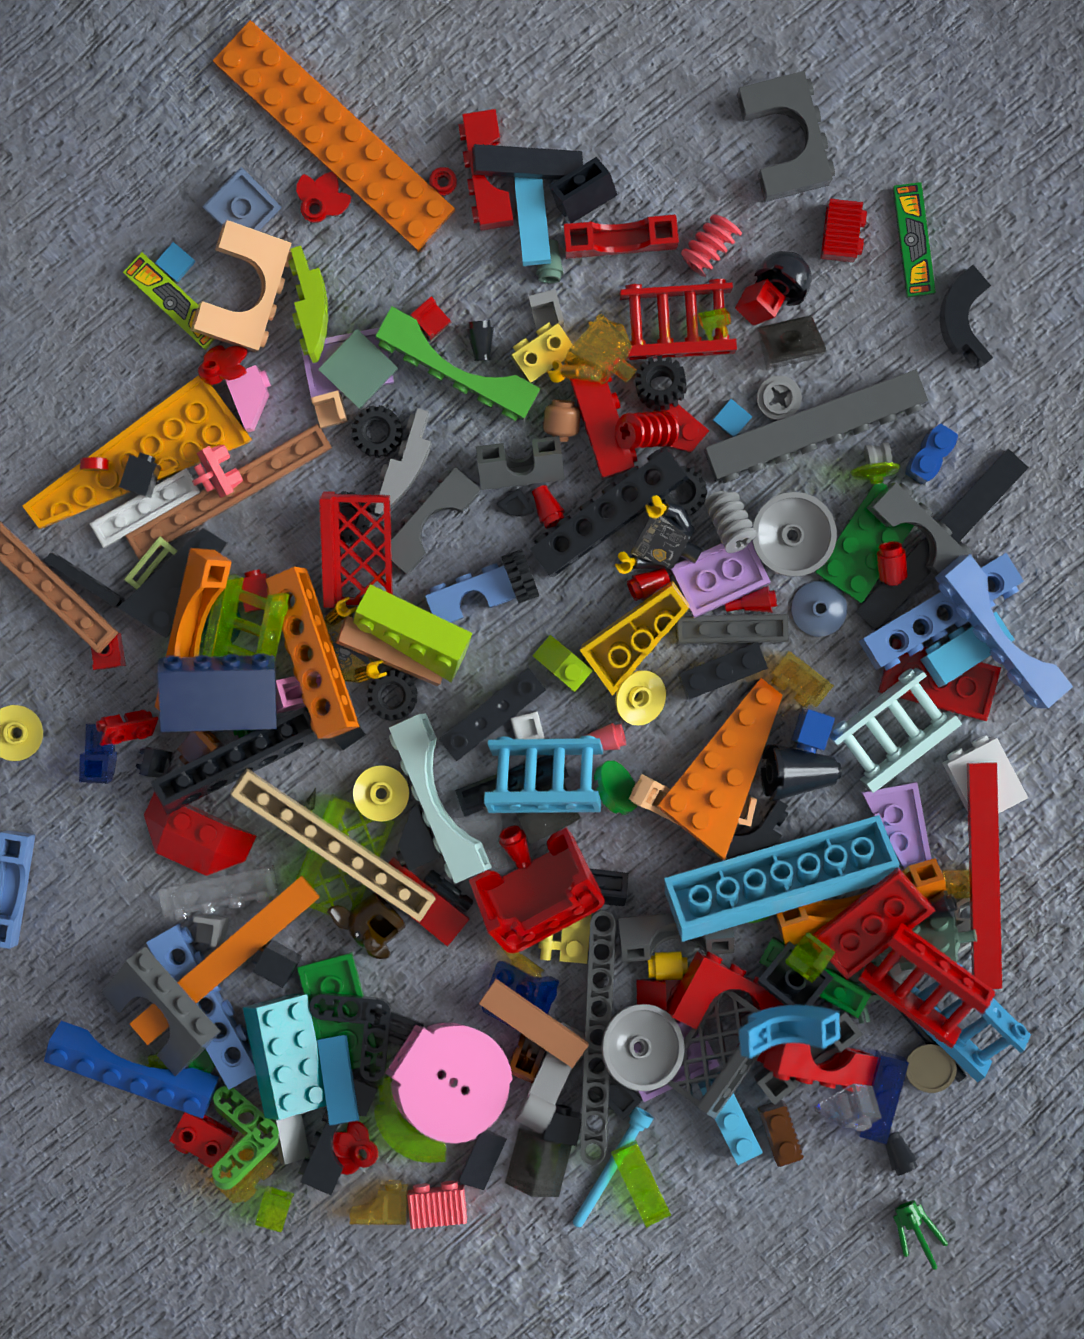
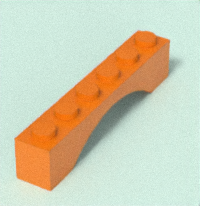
[154,548,232,711]
[775,858,946,946]

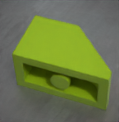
[532,635,593,692]

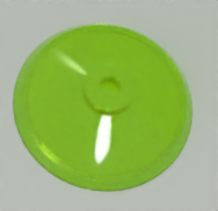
[850,462,901,484]

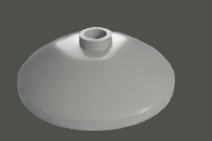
[752,492,837,577]
[601,1004,684,1091]

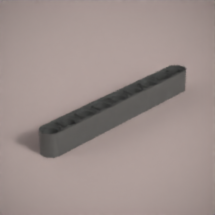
[580,910,616,1165]

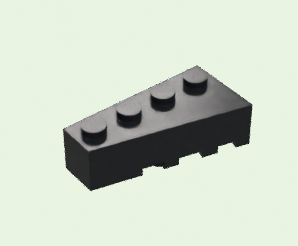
[118,528,228,638]

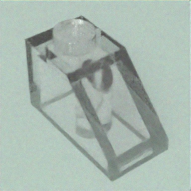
[814,1084,882,1131]

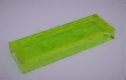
[611,1140,671,1228]

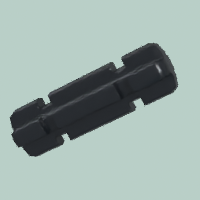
[423,870,474,913]

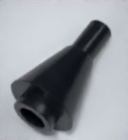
[927,890,958,918]

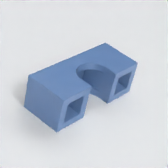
[425,563,516,623]

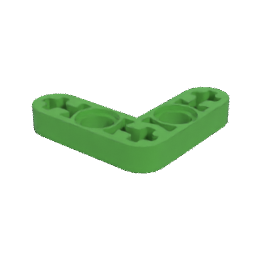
[212,1086,279,1190]

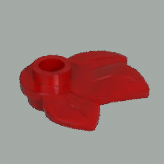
[296,171,351,223]
[198,345,248,385]
[333,1121,378,1175]

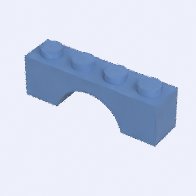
[0,830,36,949]

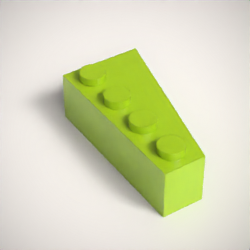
[353,584,473,683]

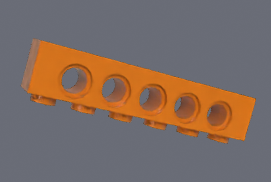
[266,567,359,739]

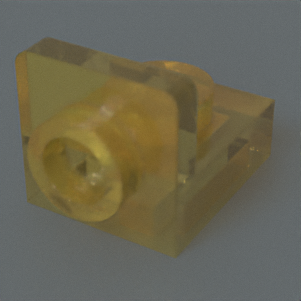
[942,869,970,898]

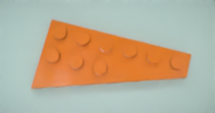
[657,678,783,861]

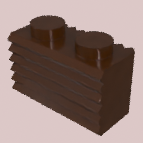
[758,1100,804,1167]

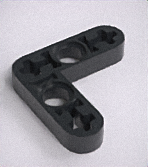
[309,992,392,1081]

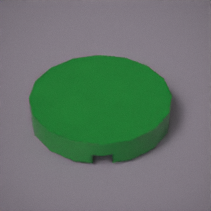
[594,761,637,815]

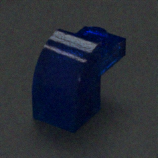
[79,723,117,784]

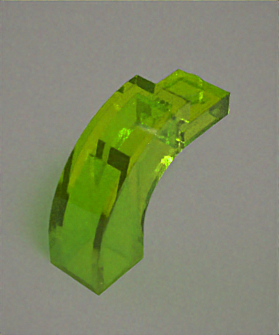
[374,1076,447,1163]

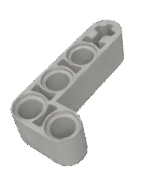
[515,1021,585,1133]

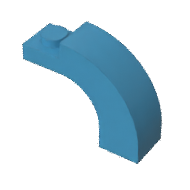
[739,1005,840,1058]

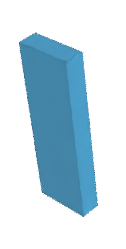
[317,1035,359,1125]

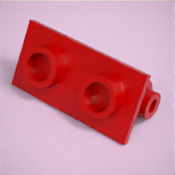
[96,709,159,746]

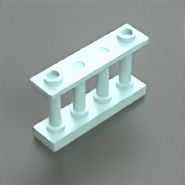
[829,668,962,793]

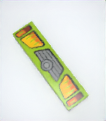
[123,252,215,350]

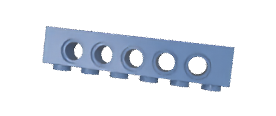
[858,553,1024,671]
[146,923,256,1090]

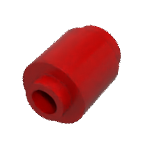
[877,541,908,586]

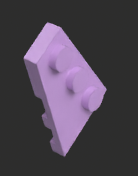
[861,782,931,869]

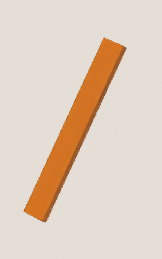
[130,876,320,1045]

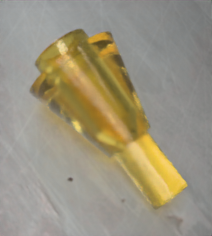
[501,947,545,989]

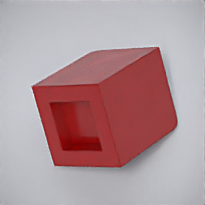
[735,279,785,326]
[410,296,451,341]

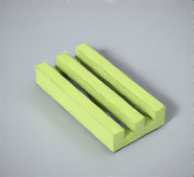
[124,536,178,589]

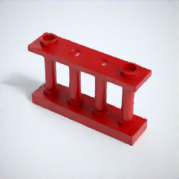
[620,279,737,361]
[858,923,996,1049]

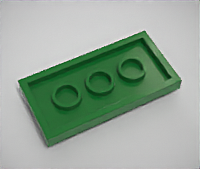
[814,480,914,604]
[297,952,380,1069]

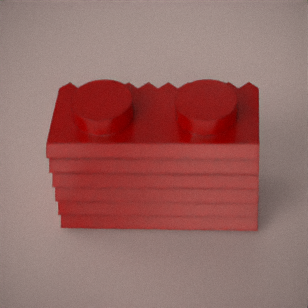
[820,198,867,263]

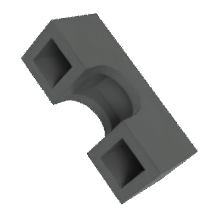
[476,436,565,490]

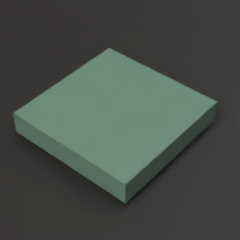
[318,329,398,409]

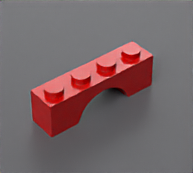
[458,109,514,231]
[563,214,679,259]
[763,1043,879,1092]

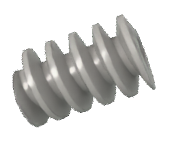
[704,491,757,553]

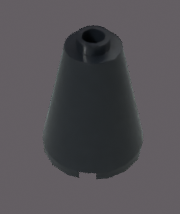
[761,744,842,801]

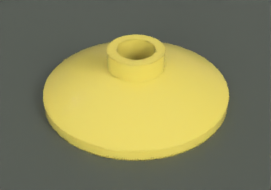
[615,670,666,725]
[0,705,43,761]
[353,765,409,822]

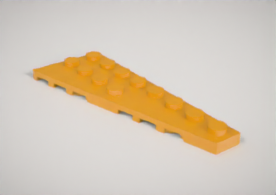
[22,375,252,529]

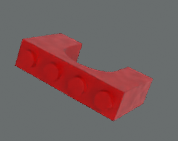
[666,951,785,1064]

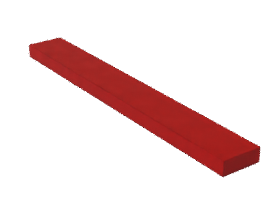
[967,762,1002,989]

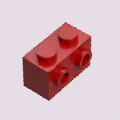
[169,1112,238,1168]

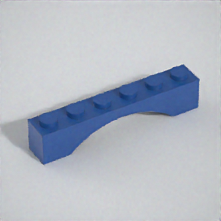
[44,1020,219,1119]

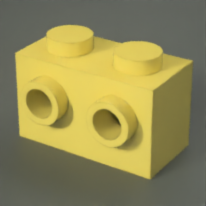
[510,322,577,383]

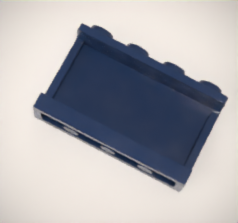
[157,654,277,732]

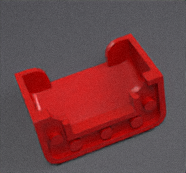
[469,827,605,953]

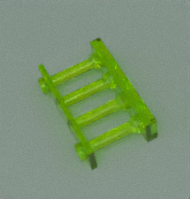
[202,574,289,659]

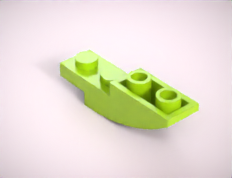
[288,246,328,363]

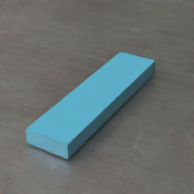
[514,177,551,266]

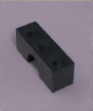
[677,642,768,700]

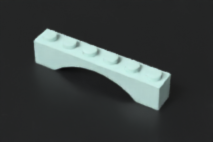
[389,713,492,883]

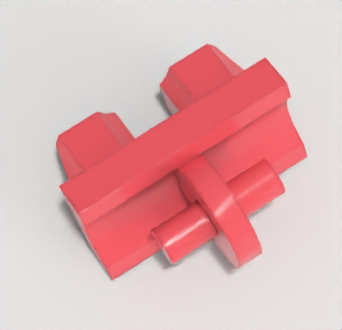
[192,444,243,498]

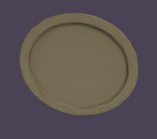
[905,1044,957,1093]

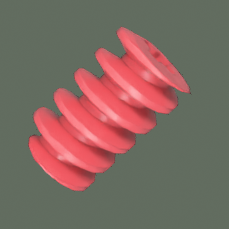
[681,214,742,277]

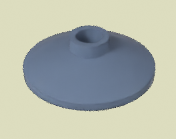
[791,581,847,637]

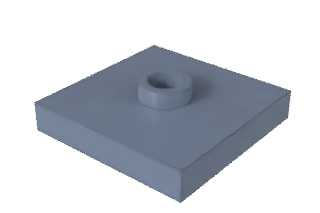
[202,167,282,231]

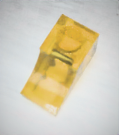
[350,1180,408,1225]

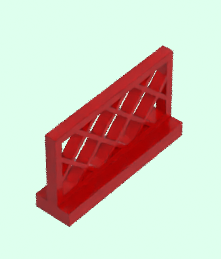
[319,491,393,608]

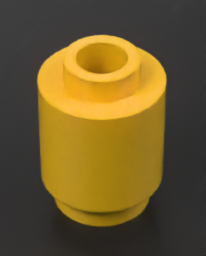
[648,951,688,981]

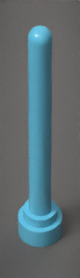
[573,1106,654,1227]

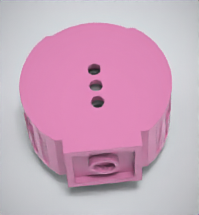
[385,1023,512,1143]

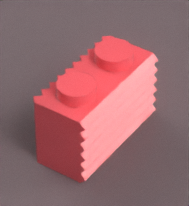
[407,1181,467,1229]

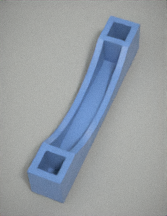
[935,554,1073,708]

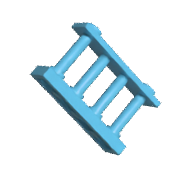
[484,735,603,813]

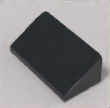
[590,869,629,906]
[458,1129,507,1190]

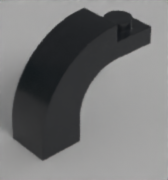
[940,265,993,369]
[694,800,788,860]

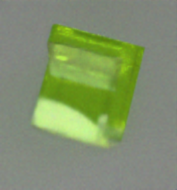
[786,932,835,983]
[255,1186,294,1232]

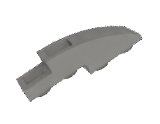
[371,408,432,516]

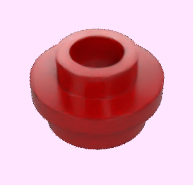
[429,167,457,196]

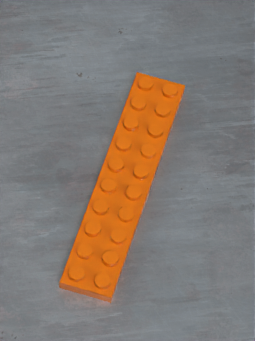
[213,20,455,251]

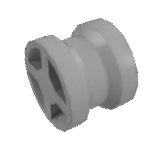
[864,442,892,473]

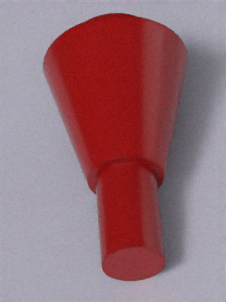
[725,586,777,613]

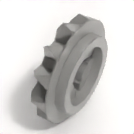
[756,376,802,420]

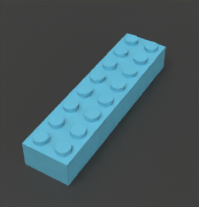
[664,815,900,942]

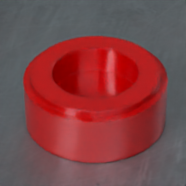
[80,457,109,471]

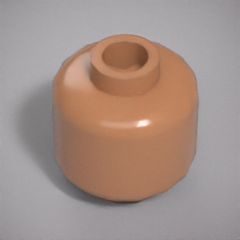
[543,400,581,442]

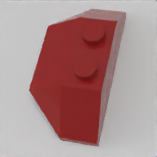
[144,791,257,876]

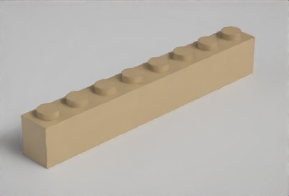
[230,768,436,922]

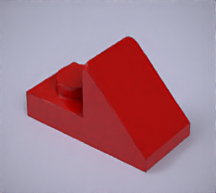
[636,979,681,1011]

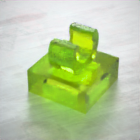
[698,308,731,341]

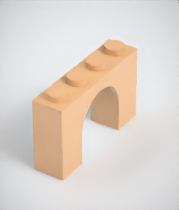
[191,220,293,352]

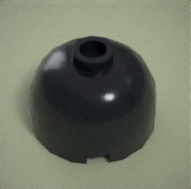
[754,251,812,306]

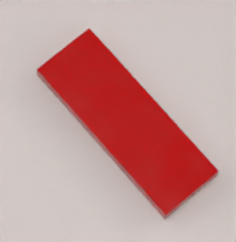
[388,856,470,947]

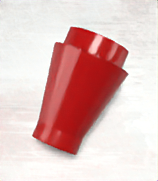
[532,485,565,529]
[627,569,670,601]
[499,825,532,868]

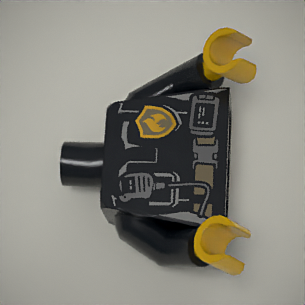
[615,495,703,574]

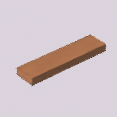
[336,616,443,686]
[479,979,589,1068]

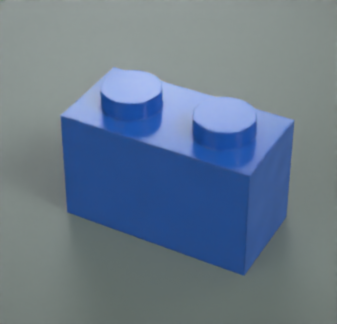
[791,708,835,754]

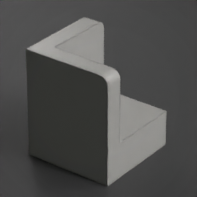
[528,289,564,331]
[192,913,229,948]

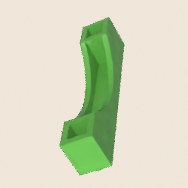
[375,306,541,422]

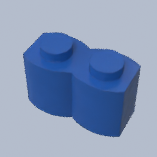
[905,424,958,485]

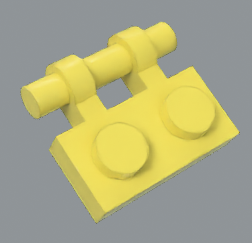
[538,914,592,964]

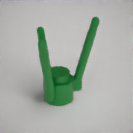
[893,1200,948,1270]

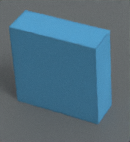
[155,242,196,283]
[713,399,752,437]

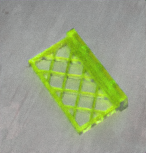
[295,794,395,915]

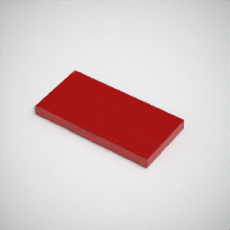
[878,638,1001,721]
[810,867,935,980]

